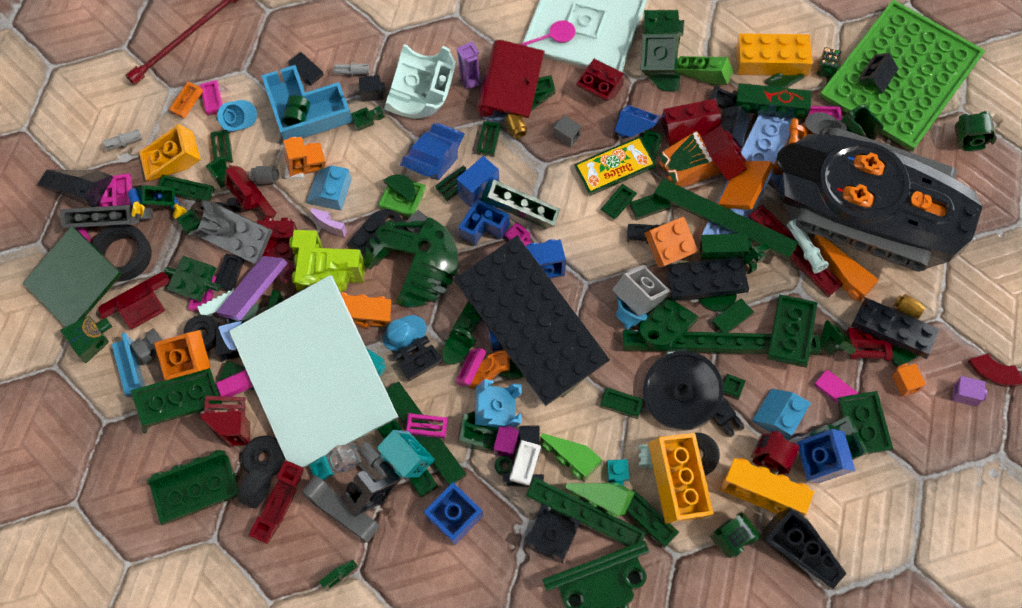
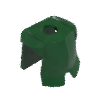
[841,104,884,140]

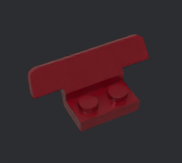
[225,165,276,218]
[99,272,170,330]

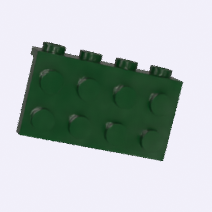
[146,450,239,525]

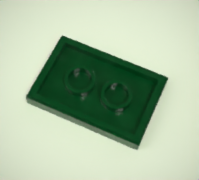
[837,391,894,455]

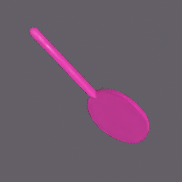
[520,20,576,46]

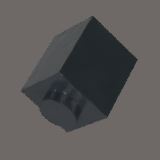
[359,75,386,102]

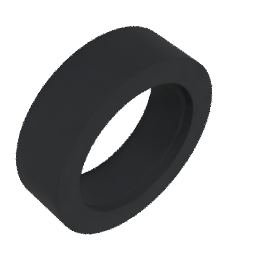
[92,224,152,281]

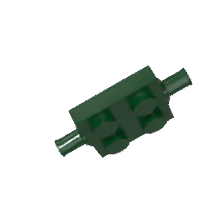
[164,256,221,302]

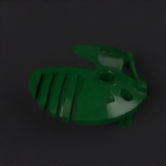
[364,218,458,308]

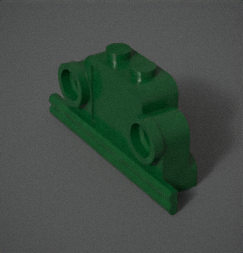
[542,540,650,608]

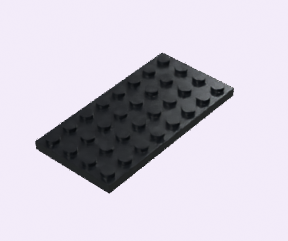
[454,235,610,407]

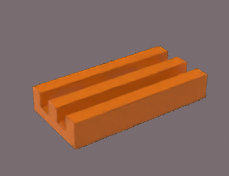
[169,81,203,119]

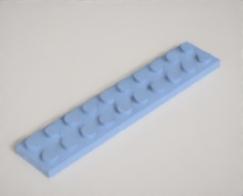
[699,115,796,243]

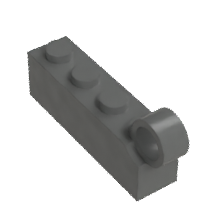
[60,205,153,228]

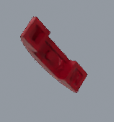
[248,460,304,544]

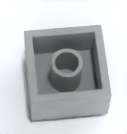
[612,265,670,316]

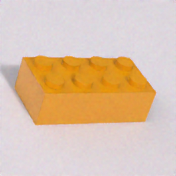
[736,33,812,76]
[648,433,714,524]
[720,458,815,516]

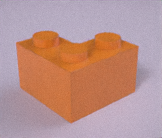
[284,137,325,177]

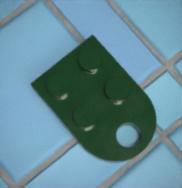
[639,296,699,349]

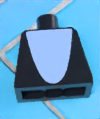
[216,318,244,362]

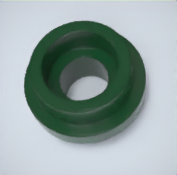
[495,456,514,476]

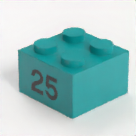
[377,430,435,477]

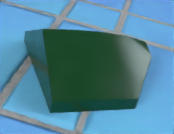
[457,411,499,452]

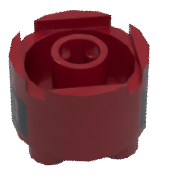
[750,431,800,476]

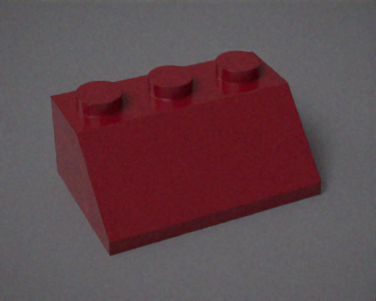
[661,99,721,147]

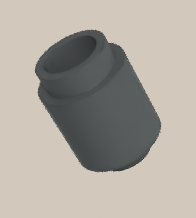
[251,166,279,184]

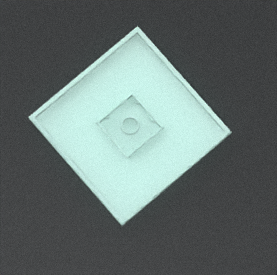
[523,0,647,72]

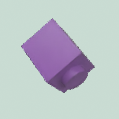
[952,376,987,406]

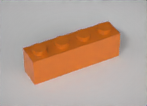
[340,292,391,327]

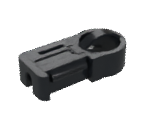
[626,223,661,244]

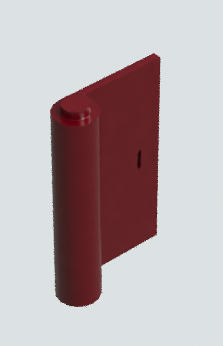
[476,40,545,118]

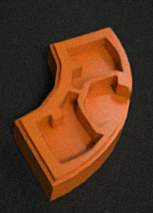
[468,350,510,389]

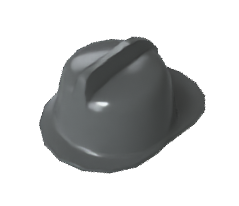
[805,112,847,134]

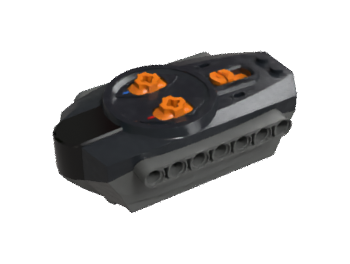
[771,128,983,272]

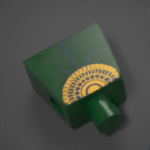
[60,316,113,363]

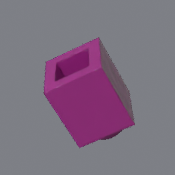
[494,426,519,459]

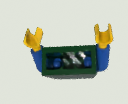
[128,185,186,218]

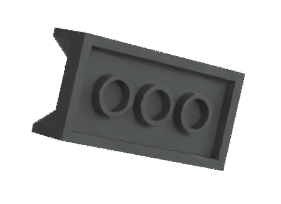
[189,200,273,264]

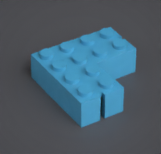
[261,65,353,141]

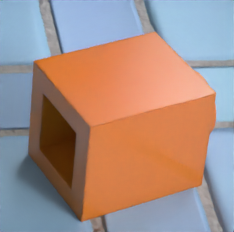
[892,363,926,397]

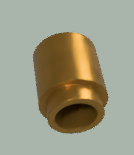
[505,113,527,139]
[894,294,925,319]

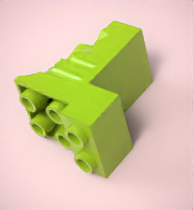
[289,230,365,292]

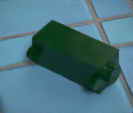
[700,233,752,259]

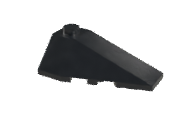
[37,170,113,207]
[762,507,847,589]

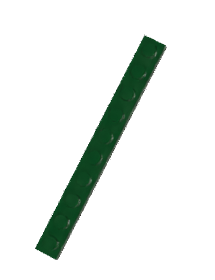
[622,330,821,356]

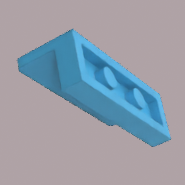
[112,332,145,398]

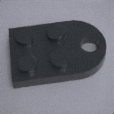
[347,209,404,266]

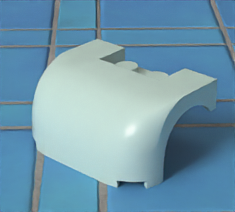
[384,44,456,119]

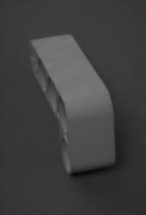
[301,475,380,543]

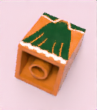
[659,131,721,188]

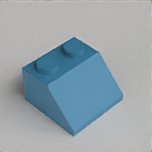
[306,165,352,211]
[752,389,811,441]

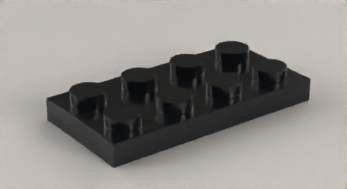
[665,257,749,301]
[851,297,939,359]

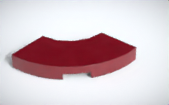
[968,353,1022,387]

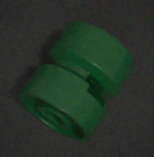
[281,95,311,127]

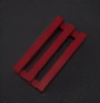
[204,396,246,415]

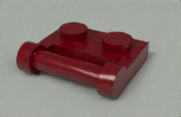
[847,327,893,361]

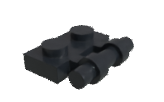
[392,336,442,381]

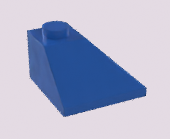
[615,105,662,138]

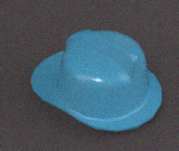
[216,100,257,131]
[616,294,647,329]
[383,315,427,351]

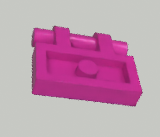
[99,173,132,207]

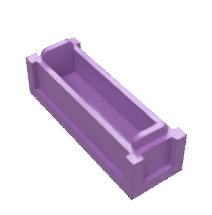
[456,41,482,90]

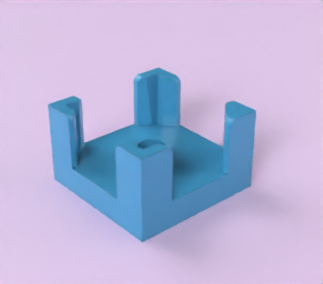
[475,379,522,428]

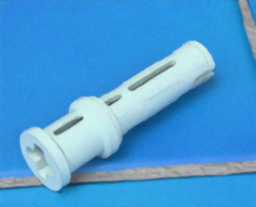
[786,219,829,273]

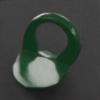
[442,326,477,365]

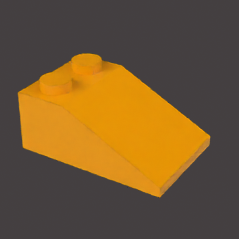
[139,124,201,181]

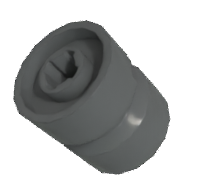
[131,328,163,364]

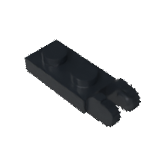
[713,397,745,437]

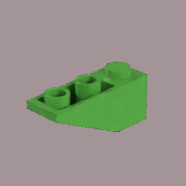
[676,56,733,85]
[540,433,602,482]
[565,483,635,517]

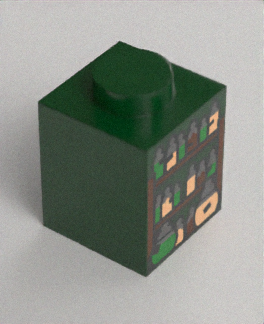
[816,47,842,78]

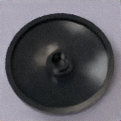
[643,351,724,431]

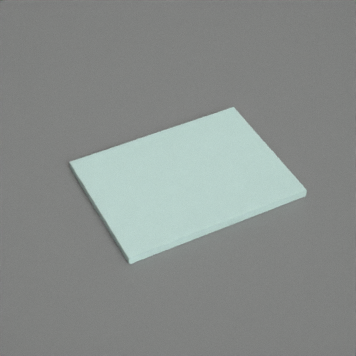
[229,276,399,468]

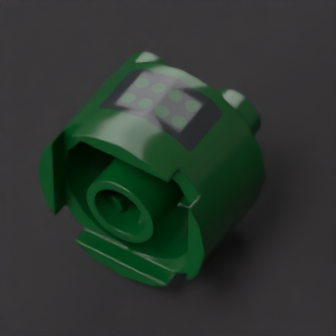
[954,111,997,151]
[710,511,760,559]

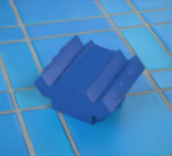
[400,123,465,181]

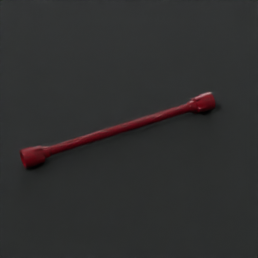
[125,0,239,86]

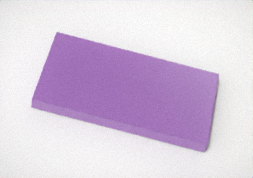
[216,256,287,321]

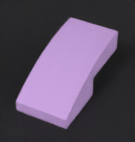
[311,208,347,238]

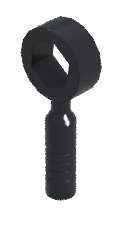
[200,198,244,213]

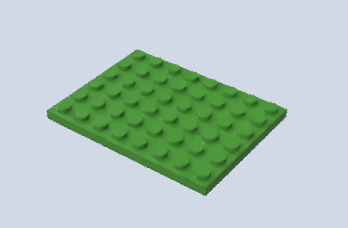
[819,0,986,152]

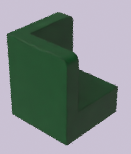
[206,156,229,188]

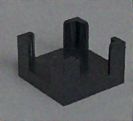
[341,461,401,517]
[525,504,580,564]

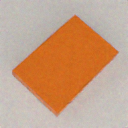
[718,161,774,210]

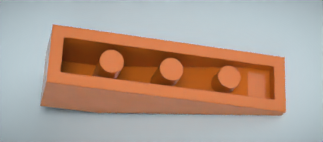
[812,235,879,302]

